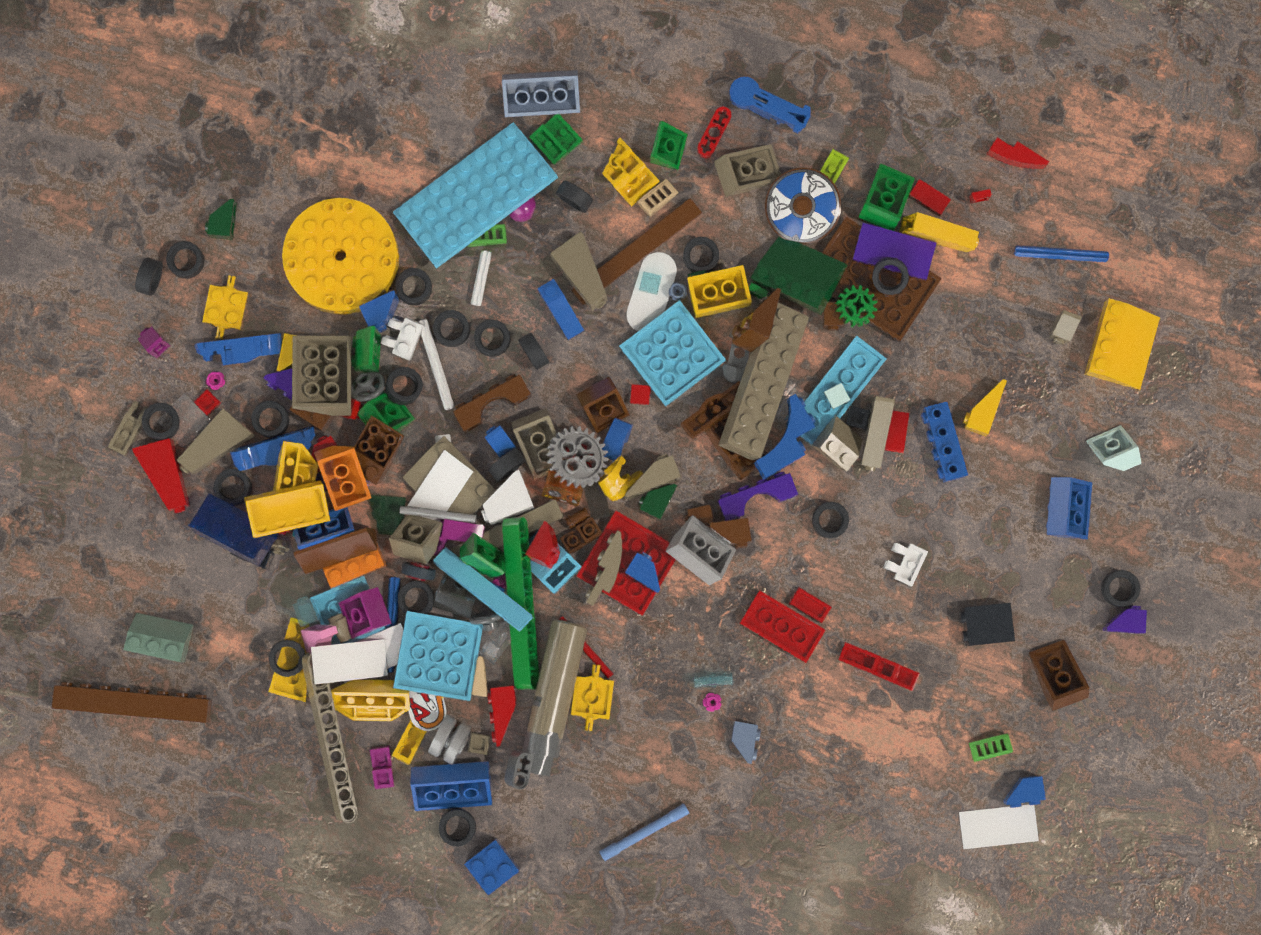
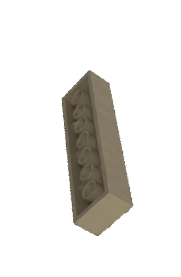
[718,303,809,460]

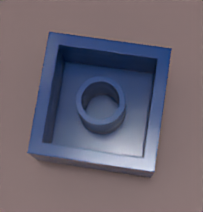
[464,839,520,895]

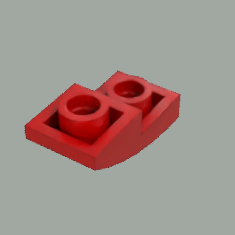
[885,411,909,453]

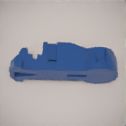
[729,77,810,134]
[195,333,282,365]
[230,426,315,471]

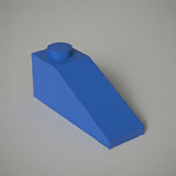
[537,279,584,340]

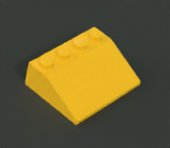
[1085,298,1160,390]

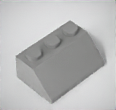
[666,515,736,585]

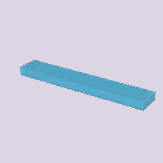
[433,547,533,632]

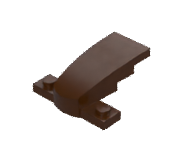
[680,381,768,480]

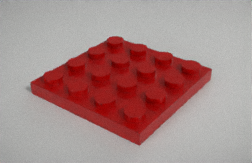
[576,511,676,616]

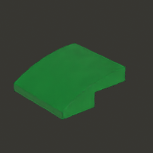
[529,114,583,165]

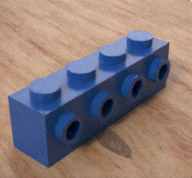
[921,401,968,483]

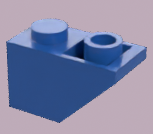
[485,426,516,458]
[1003,776,1046,808]

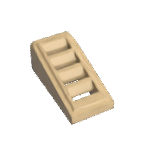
[638,179,679,217]
[471,656,488,697]

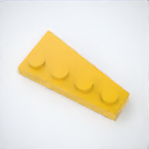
[268,617,310,702]

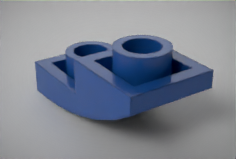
[602,418,633,461]

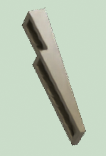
[451,499,564,558]

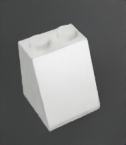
[481,470,535,526]

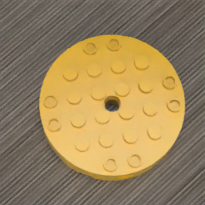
[282,198,399,315]

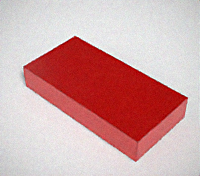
[909,179,951,216]
[789,587,832,624]

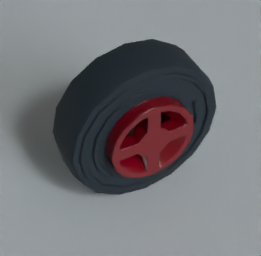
[401,561,436,581]

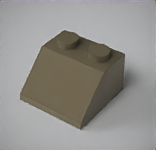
[812,415,863,472]
[389,515,442,564]

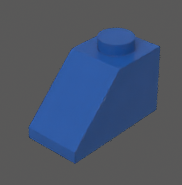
[625,552,660,593]

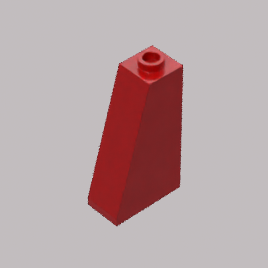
[132,438,190,513]

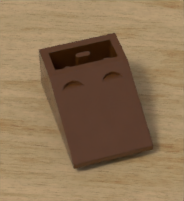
[354,416,405,485]

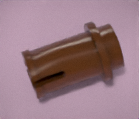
[565,507,591,529]

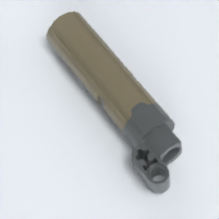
[504,619,588,790]

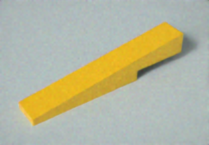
[392,697,443,766]

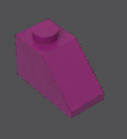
[138,326,171,358]

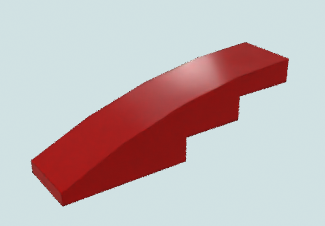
[838,642,920,691]

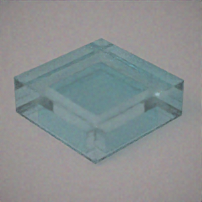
[639,271,662,295]

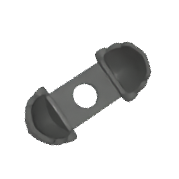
[723,329,749,384]

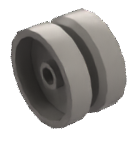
[428,715,472,765]

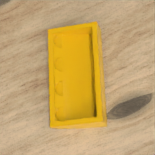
[244,480,330,538]

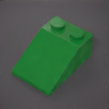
[858,163,915,231]
[351,326,382,373]

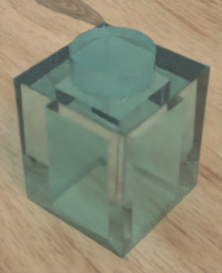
[293,596,321,627]

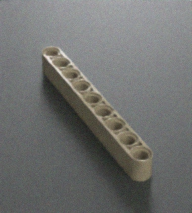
[302,653,358,823]

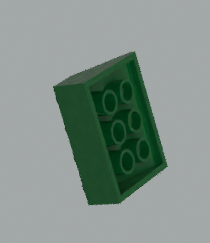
[751,236,848,315]

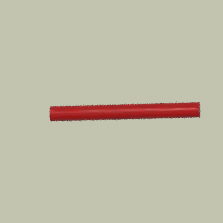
[559,616,614,679]

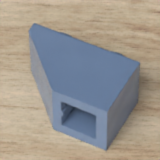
[731,721,761,764]

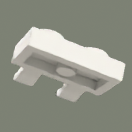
[381,317,424,360]
[883,543,928,587]

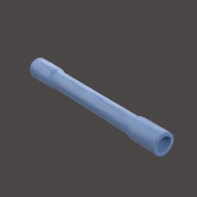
[599,804,690,861]

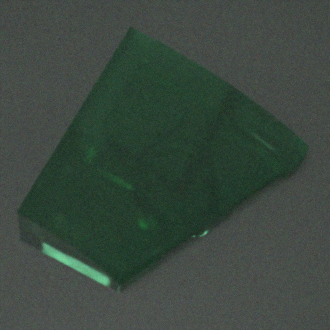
[367,495,406,535]

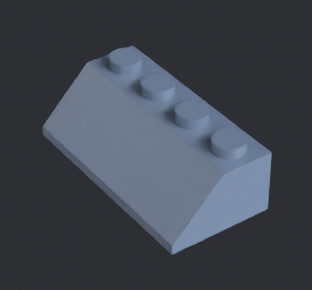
[502,70,580,117]

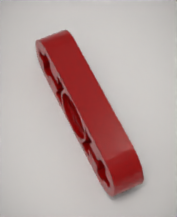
[697,106,732,158]

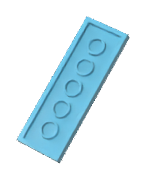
[786,336,886,446]

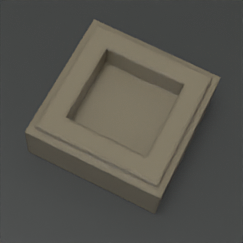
[468,733,490,755]

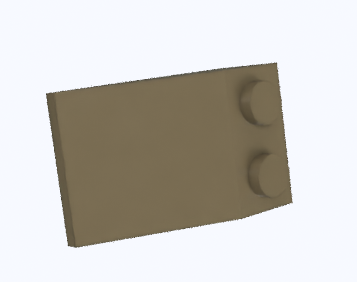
[714,144,781,197]
[511,408,570,479]
[625,454,681,501]

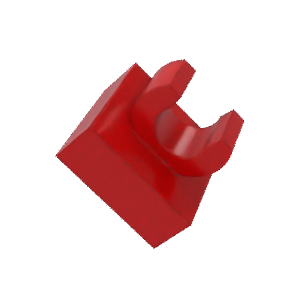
[340,399,363,420]

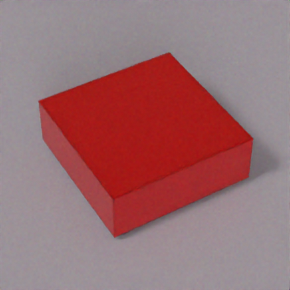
[969,189,992,204]
[630,384,651,405]
[194,389,221,416]

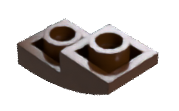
[560,517,602,555]

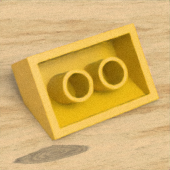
[687,265,752,318]

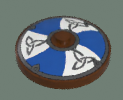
[765,168,841,244]

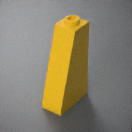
[899,212,979,252]

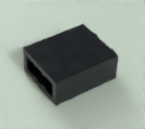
[959,602,1015,646]

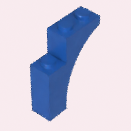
[754,394,816,480]

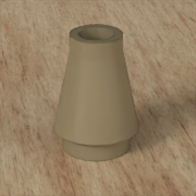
[328,613,351,643]

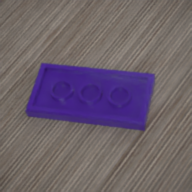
[852,223,936,280]

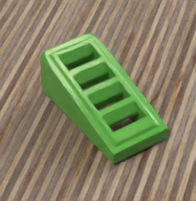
[467,224,507,247]
[969,733,1013,762]

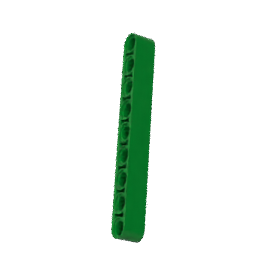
[502,517,539,690]

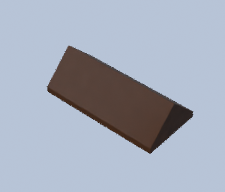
[293,528,377,574]

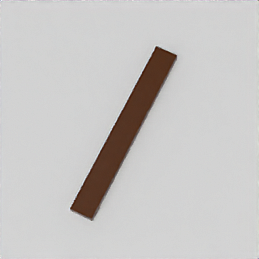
[571,198,702,306]

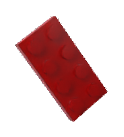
[739,590,826,663]

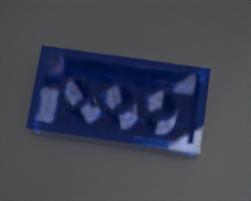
[188,493,279,567]

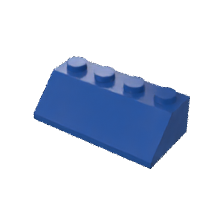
[410,761,492,811]

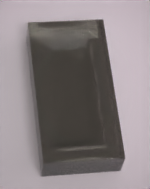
[584,481,610,520]

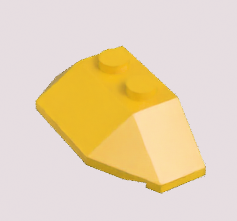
[273,441,318,491]
[331,680,410,721]

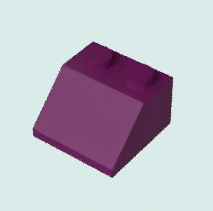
[338,587,391,639]

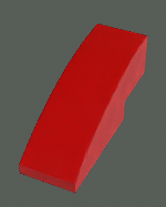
[987,137,1050,169]

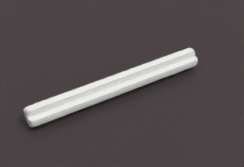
[418,319,454,410]

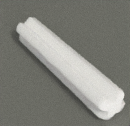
[471,251,491,306]

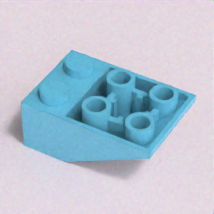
[529,530,581,595]

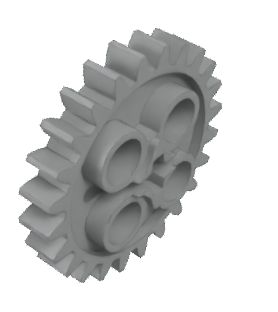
[546,426,609,488]

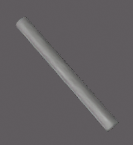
[400,506,477,523]

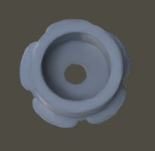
[668,282,687,301]

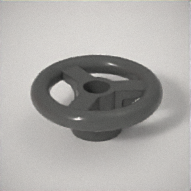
[351,372,385,402]
[469,609,502,631]

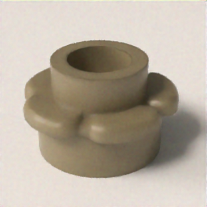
[270,539,289,555]

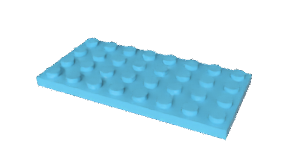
[393,122,558,269]

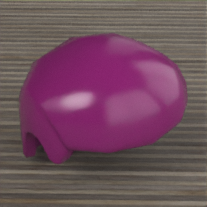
[509,197,536,222]

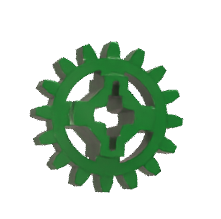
[835,285,877,327]

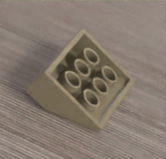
[292,336,351,416]
[402,436,496,523]

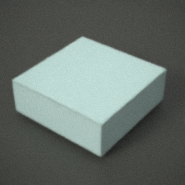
[824,383,850,409]

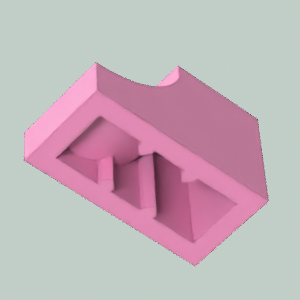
[301,624,338,653]

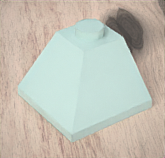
[1086,425,1141,471]

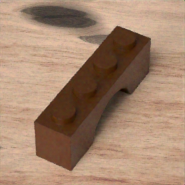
[453,374,532,433]

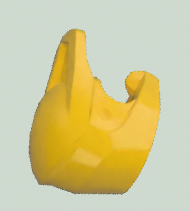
[598,455,644,501]

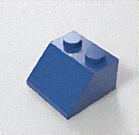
[359,290,400,333]

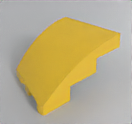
[602,138,660,207]

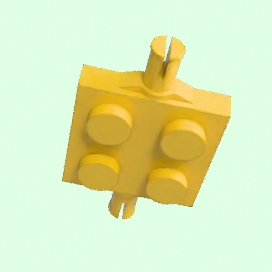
[202,275,248,340]
[571,664,614,731]

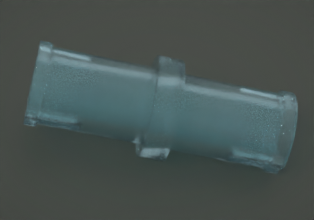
[693,673,733,688]

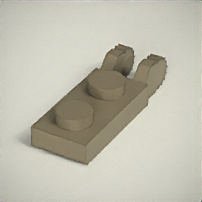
[108,401,148,456]

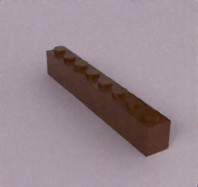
[51,682,212,723]

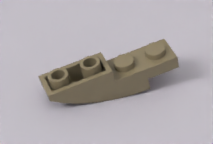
[585,530,622,606]

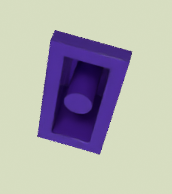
[1103,606,1147,634]

